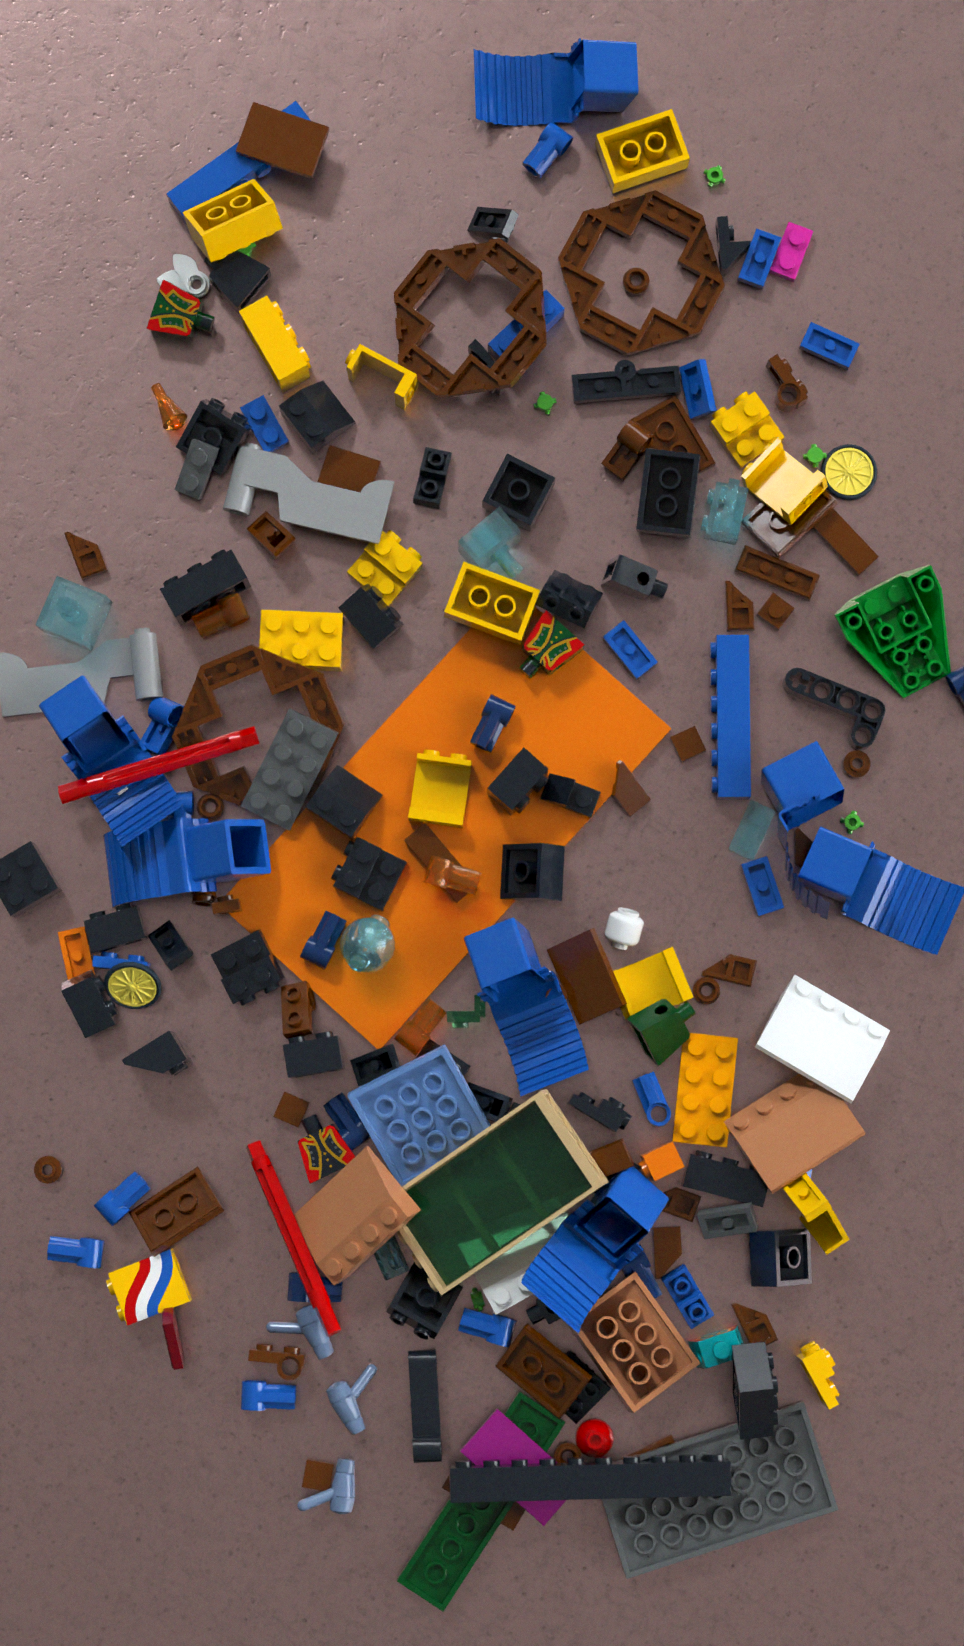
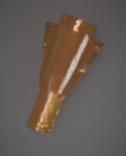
[151,383,187,431]

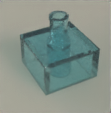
[458,506,524,579]
[35,576,113,651]

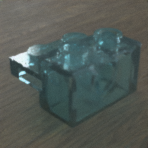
[701,478,748,545]

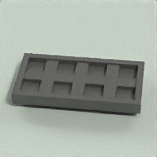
[241,708,339,831]

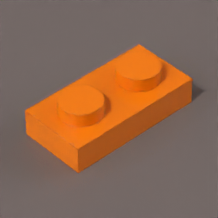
[58,926,96,980]

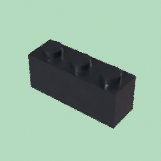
[681,1150,768,1207]

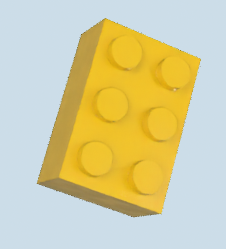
[595,109,690,194]
[182,179,283,262]
[239,296,312,393]
[444,561,540,646]
[259,610,344,672]

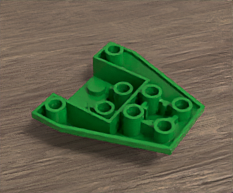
[834,565,951,698]

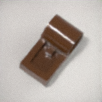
[766,354,808,412]
[601,419,655,480]
[281,981,316,1039]
[248,1343,306,1380]

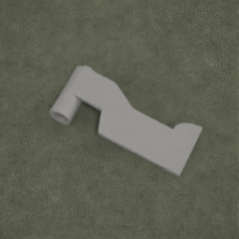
[223,443,395,545]
[0,628,163,717]

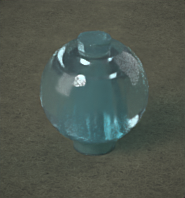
[340,915,395,973]

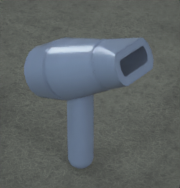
[266,1305,334,1360]
[326,1364,377,1435]
[297,1458,355,1514]

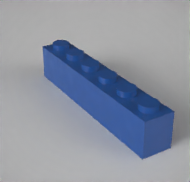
[166,101,311,225]
[710,635,751,800]

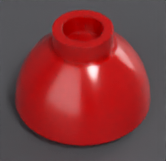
[575,1419,614,1458]

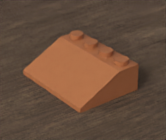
[724,1074,866,1194]
[294,1146,421,1285]
[565,1272,700,1413]

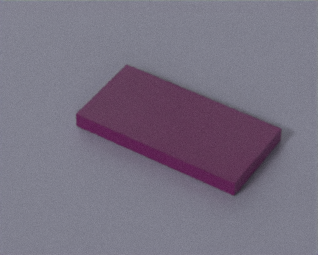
[460,1408,566,1526]

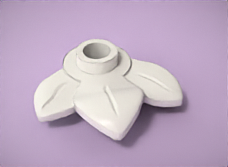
[157,254,210,298]

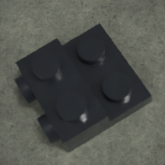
[176,398,252,475]
[536,570,603,628]
[331,837,407,911]
[210,929,285,1006]
[567,1092,632,1132]
[386,1262,463,1340]

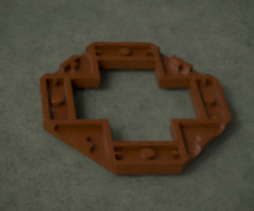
[558,190,725,356]
[394,238,547,399]
[172,644,344,806]

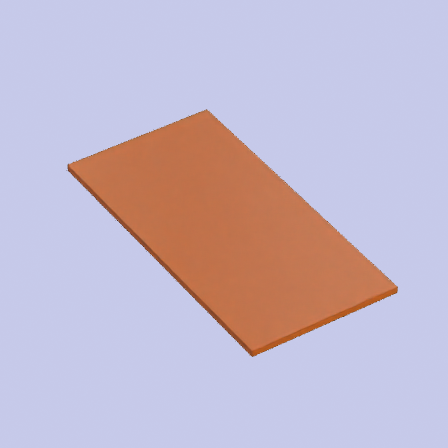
[226,607,671,1049]

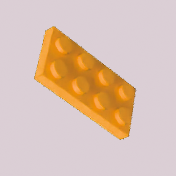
[672,1033,738,1148]

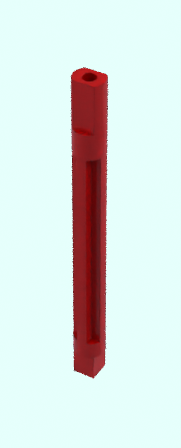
[58,726,260,804]
[246,1140,341,1337]

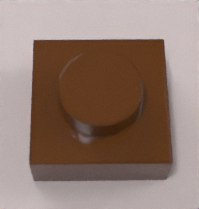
[756,592,795,631]
[211,895,242,916]

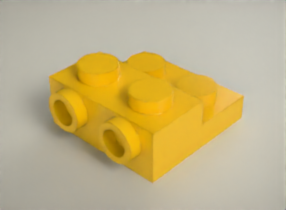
[709,391,785,469]
[347,530,423,607]
[796,1341,839,1410]

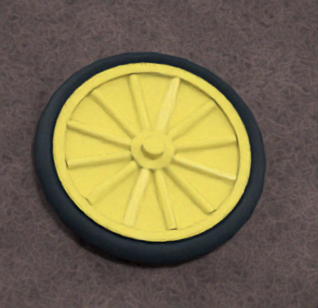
[821,444,877,500]
[104,962,162,1009]

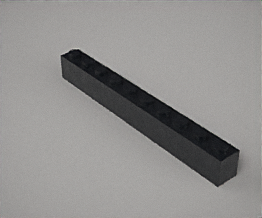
[449,1454,732,1503]

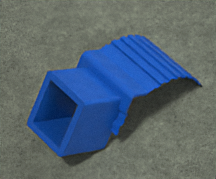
[473,38,638,126]
[39,675,183,847]
[761,741,845,920]
[103,818,271,907]
[798,826,964,955]
[464,918,589,1097]
[521,1166,669,1334]

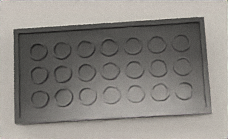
[601,1401,838,1579]

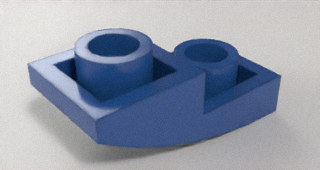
[661,1264,714,1329]

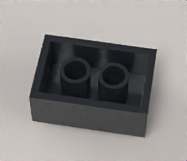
[636,448,701,538]
[160,549,251,626]
[732,1342,778,1440]

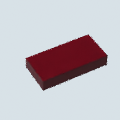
[162,1307,183,1370]

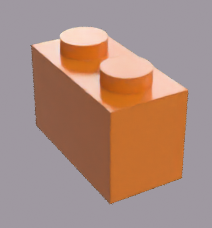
[638,1141,685,1181]

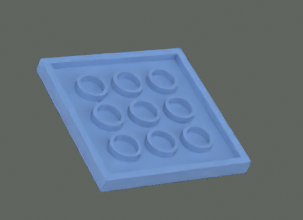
[347,1044,492,1186]

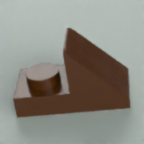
[247,511,296,560]

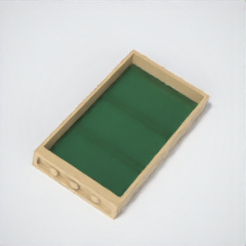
[397,1089,609,1296]

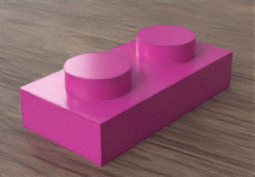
[769,222,813,282]

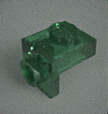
[447,995,485,1028]

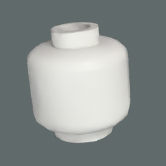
[605,907,644,950]

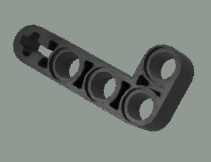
[782,668,886,751]
[408,1349,442,1463]

